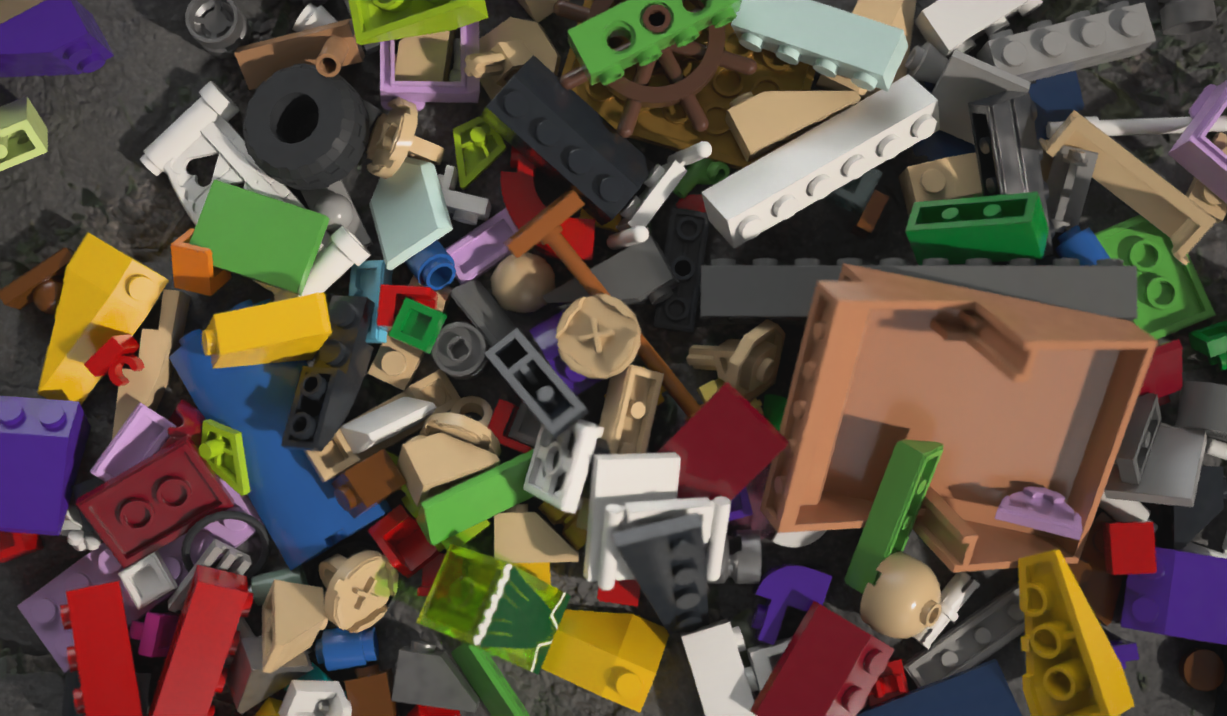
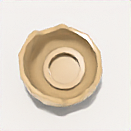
[491,252,556,313]

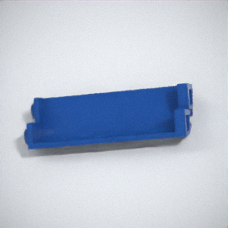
[169,298,392,571]

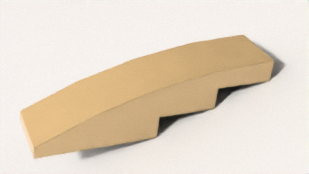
[112,289,191,439]

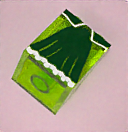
[416,544,571,675]

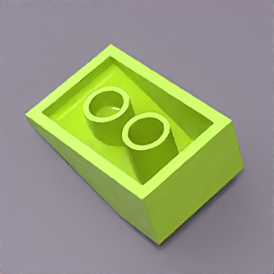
[348,0,489,45]

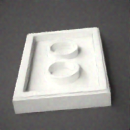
[583,453,681,582]

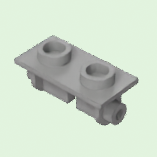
[1046,145,1099,233]

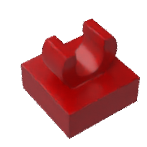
[84,334,145,386]
[866,657,909,707]

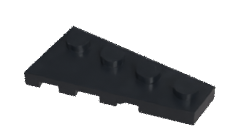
[612,512,709,634]

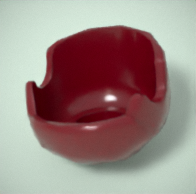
[159,400,206,451]

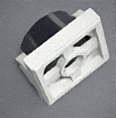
[523,419,610,513]

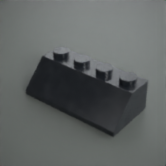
[479,55,655,226]

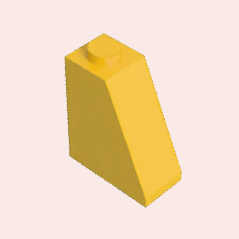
[202,292,332,369]

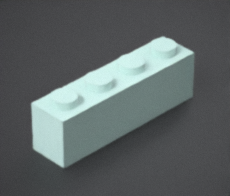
[731,0,908,91]

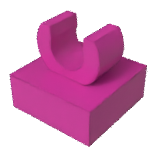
[129,612,180,658]

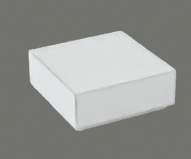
[118,552,178,610]

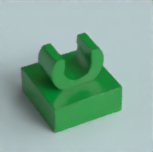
[388,298,447,354]
[1188,321,1227,371]

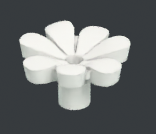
[60,506,102,551]

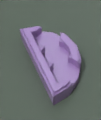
[994,486,1082,540]

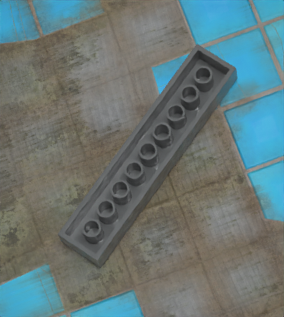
[701,258,1137,325]

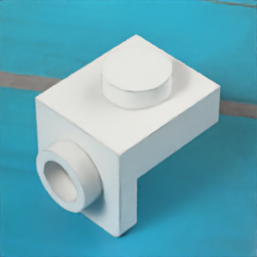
[438,165,492,225]
[278,680,352,716]

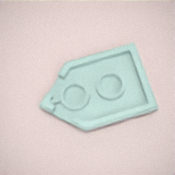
[369,156,453,271]

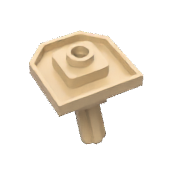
[464,17,561,100]
[686,319,786,403]

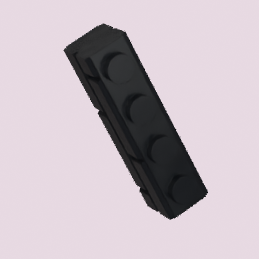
[968,91,1055,265]

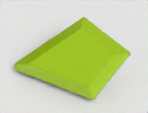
[453,117,507,190]
[199,419,250,496]

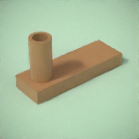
[234,18,365,90]

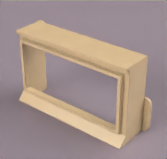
[1038,110,1217,265]

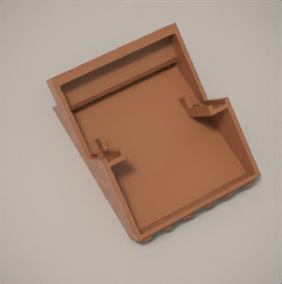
[760,263,1158,573]

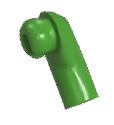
[672,158,730,199]

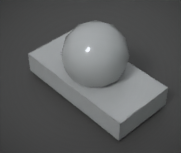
[301,180,373,248]

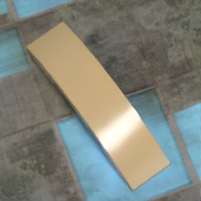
[303,369,461,482]

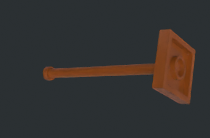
[503,191,704,422]

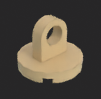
[367,97,445,179]
[556,294,641,379]
[419,396,501,458]
[319,550,399,633]

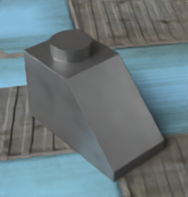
[392,641,480,712]

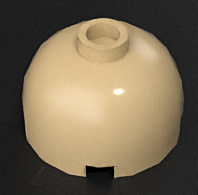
[860,551,942,639]

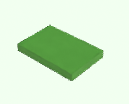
[189,179,330,296]
[1094,215,1216,340]

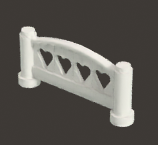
[140,80,371,302]

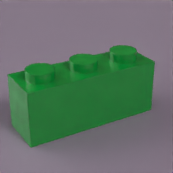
[905,192,1049,266]

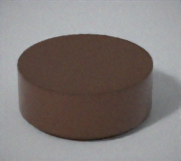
[1179,648,1225,691]

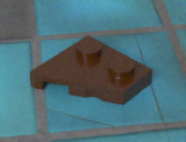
[1068,511,1124,627]

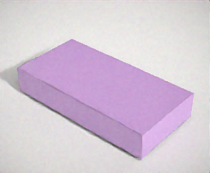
[445,208,518,285]
[90,402,176,482]

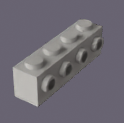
[976,1,1156,82]

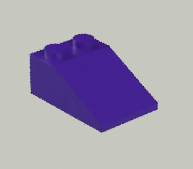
[0,0,114,77]
[0,396,91,536]
[1121,547,1227,645]

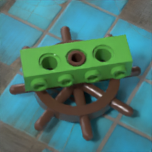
[553,0,757,138]

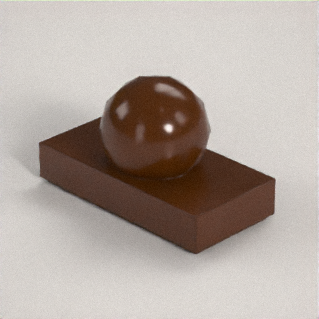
[0,247,75,315]

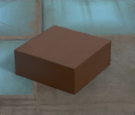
[850,190,889,240]

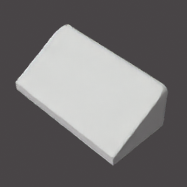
[341,397,436,454]

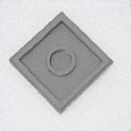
[931,50,1031,144]
[1104,427,1207,507]

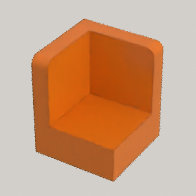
[171,228,232,296]

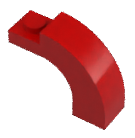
[500,146,596,266]

